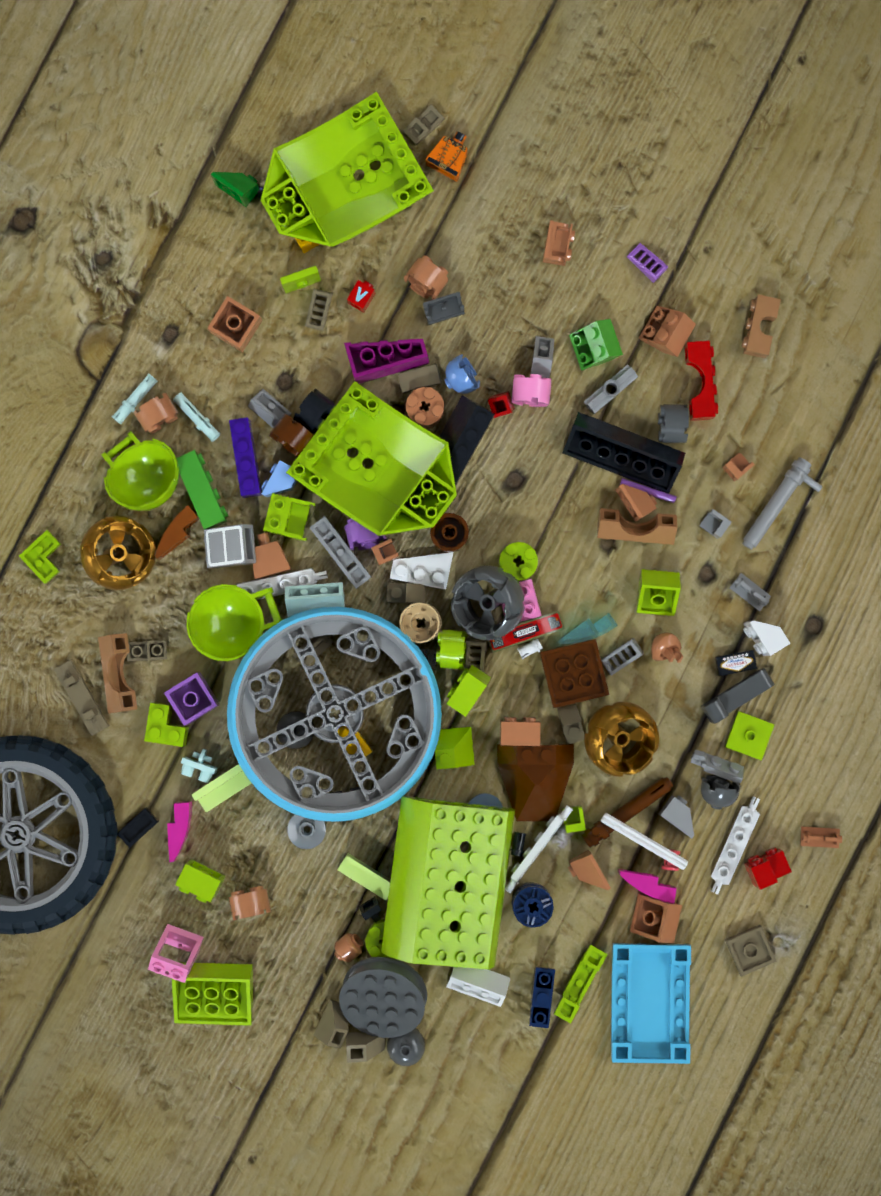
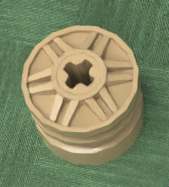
[399,603,443,643]

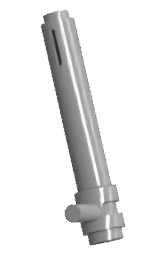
[742,457,822,550]

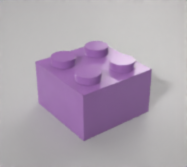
[164,672,220,726]

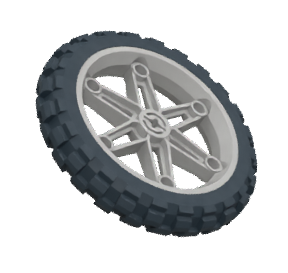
[0,735,118,935]

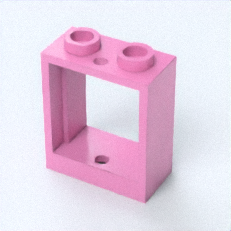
[148,924,204,983]

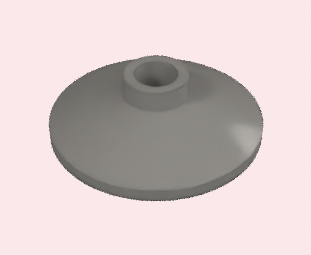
[287,814,326,849]

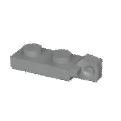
[690,750,744,784]

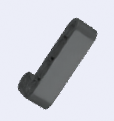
[701,668,775,724]

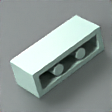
[285,582,345,617]

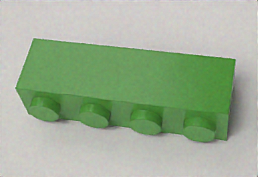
[176,450,228,530]

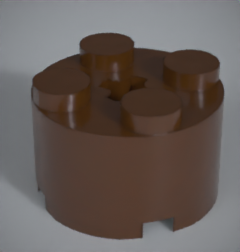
[269,414,313,457]
[430,513,469,553]

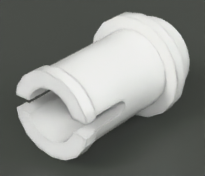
[517,638,543,659]

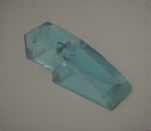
[557,613,618,645]

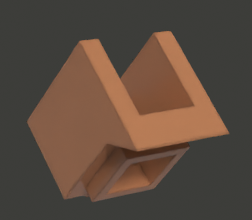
[371,539,399,565]

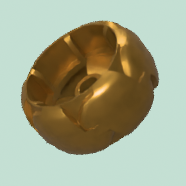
[80,516,156,590]
[584,702,660,777]

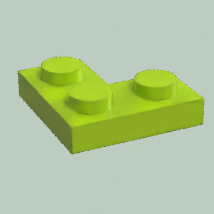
[19,530,61,584]

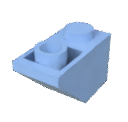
[261,461,297,497]

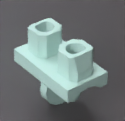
[181,749,218,783]

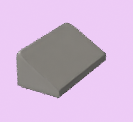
[248,389,292,428]

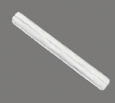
[601,813,688,870]

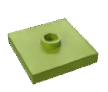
[280,266,321,293]
[725,711,775,761]

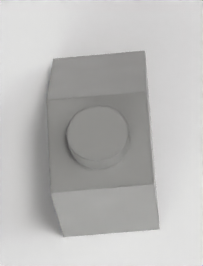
[531,336,554,378]
[658,795,694,839]

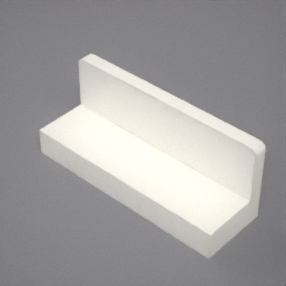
[446,967,510,1007]

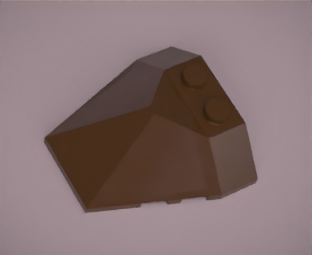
[497,744,574,821]

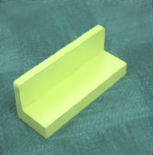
[192,764,251,812]
[337,853,391,900]

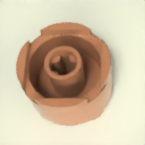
[404,255,448,300]
[406,387,444,429]
[133,393,178,434]
[228,886,271,921]

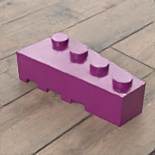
[344,339,429,384]

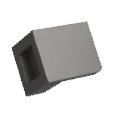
[700,509,731,539]

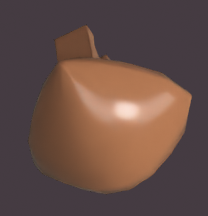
[651,632,683,663]

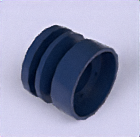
[511,882,554,928]

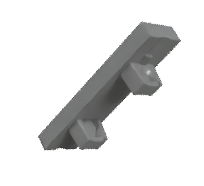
[310,516,372,589]

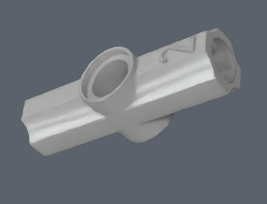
[584,364,638,414]

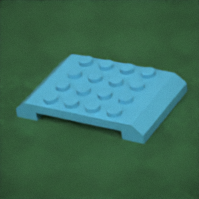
[611,943,691,1064]

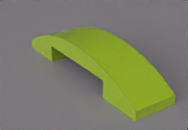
[553,945,608,1024]

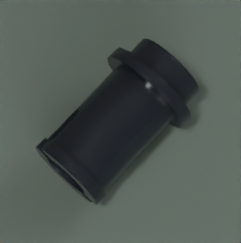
[510,832,526,857]

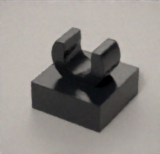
[359,896,382,923]

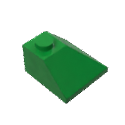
[211,172,260,208]

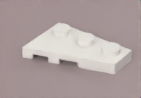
[390,552,453,590]

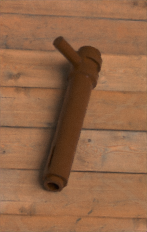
[581,777,673,848]

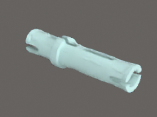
[111,373,158,424]
[173,392,221,442]

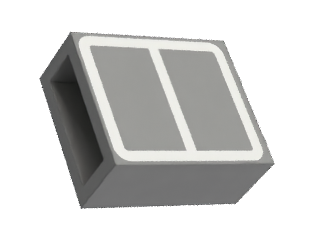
[204,524,256,568]

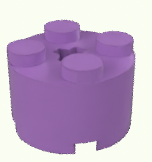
[345,518,387,551]

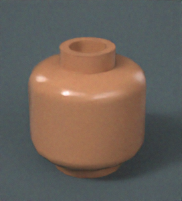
[334,933,363,962]

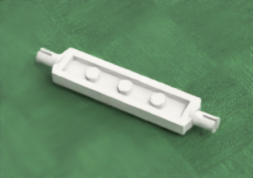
[237,568,328,600]
[711,796,760,894]
[505,805,573,893]

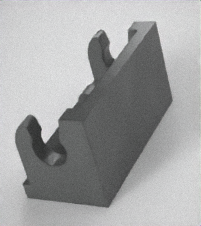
[423,292,465,325]

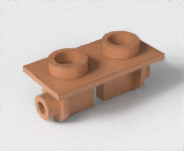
[800,826,842,848]

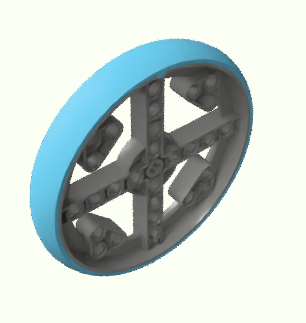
[227,607,442,822]

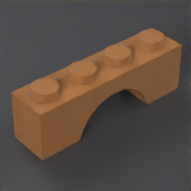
[597,508,677,545]
[98,633,137,714]

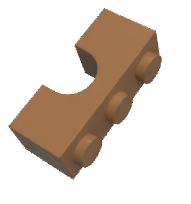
[741,294,781,358]

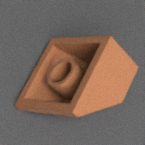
[615,484,657,522]
[568,850,611,890]

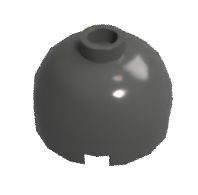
[276,711,315,749]
[701,775,741,810]
[387,1028,425,1066]

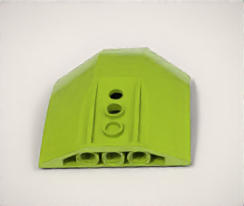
[261,92,434,247]
[286,381,457,536]

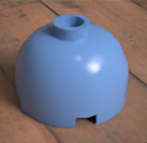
[445,354,480,394]

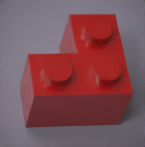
[744,847,792,890]

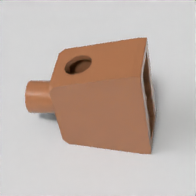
[253,532,292,580]

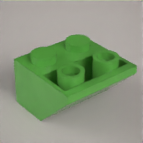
[569,319,623,370]

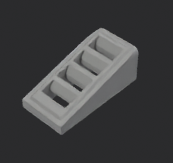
[601,638,644,676]

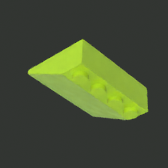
[172,962,253,1026]

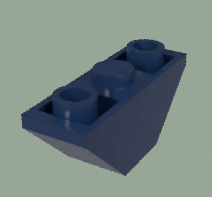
[529,967,555,1028]

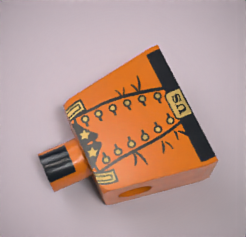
[426,132,468,182]

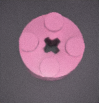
[512,374,551,407]

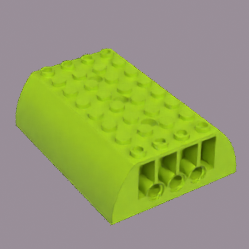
[381,796,515,970]

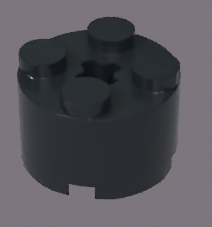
[293,388,336,433]

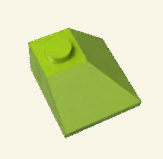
[435,727,475,770]

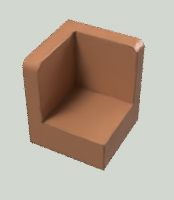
[722,453,755,482]

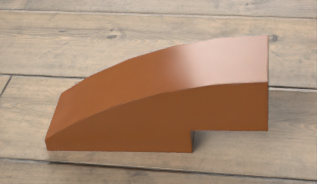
[155,505,199,560]

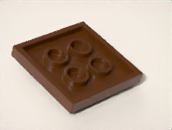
[539,639,609,708]

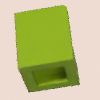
[562,806,586,833]

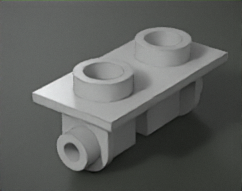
[730,573,771,611]

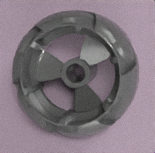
[451,565,525,640]

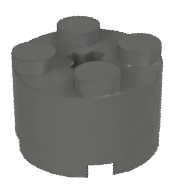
[658,404,689,443]

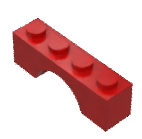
[684,341,718,421]

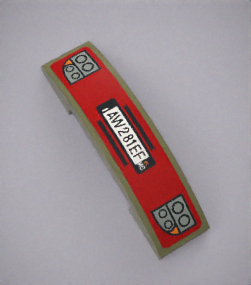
[488,611,565,653]

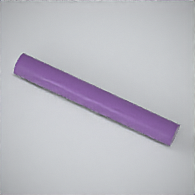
[620,478,676,503]

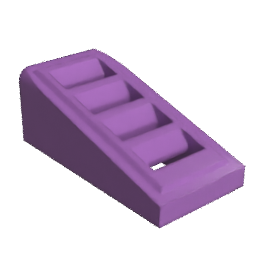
[627,243,668,283]

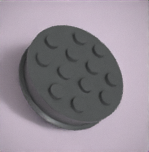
[339,957,427,1038]

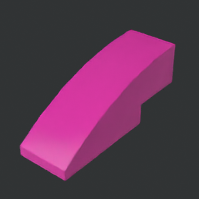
[167,801,192,862]
[618,869,677,904]

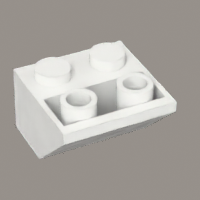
[743,621,790,656]

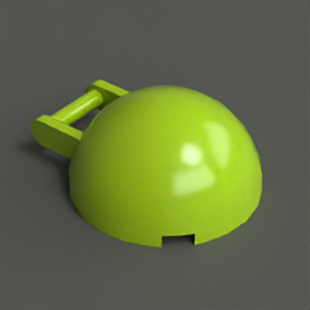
[101,431,179,511]
[186,584,283,661]

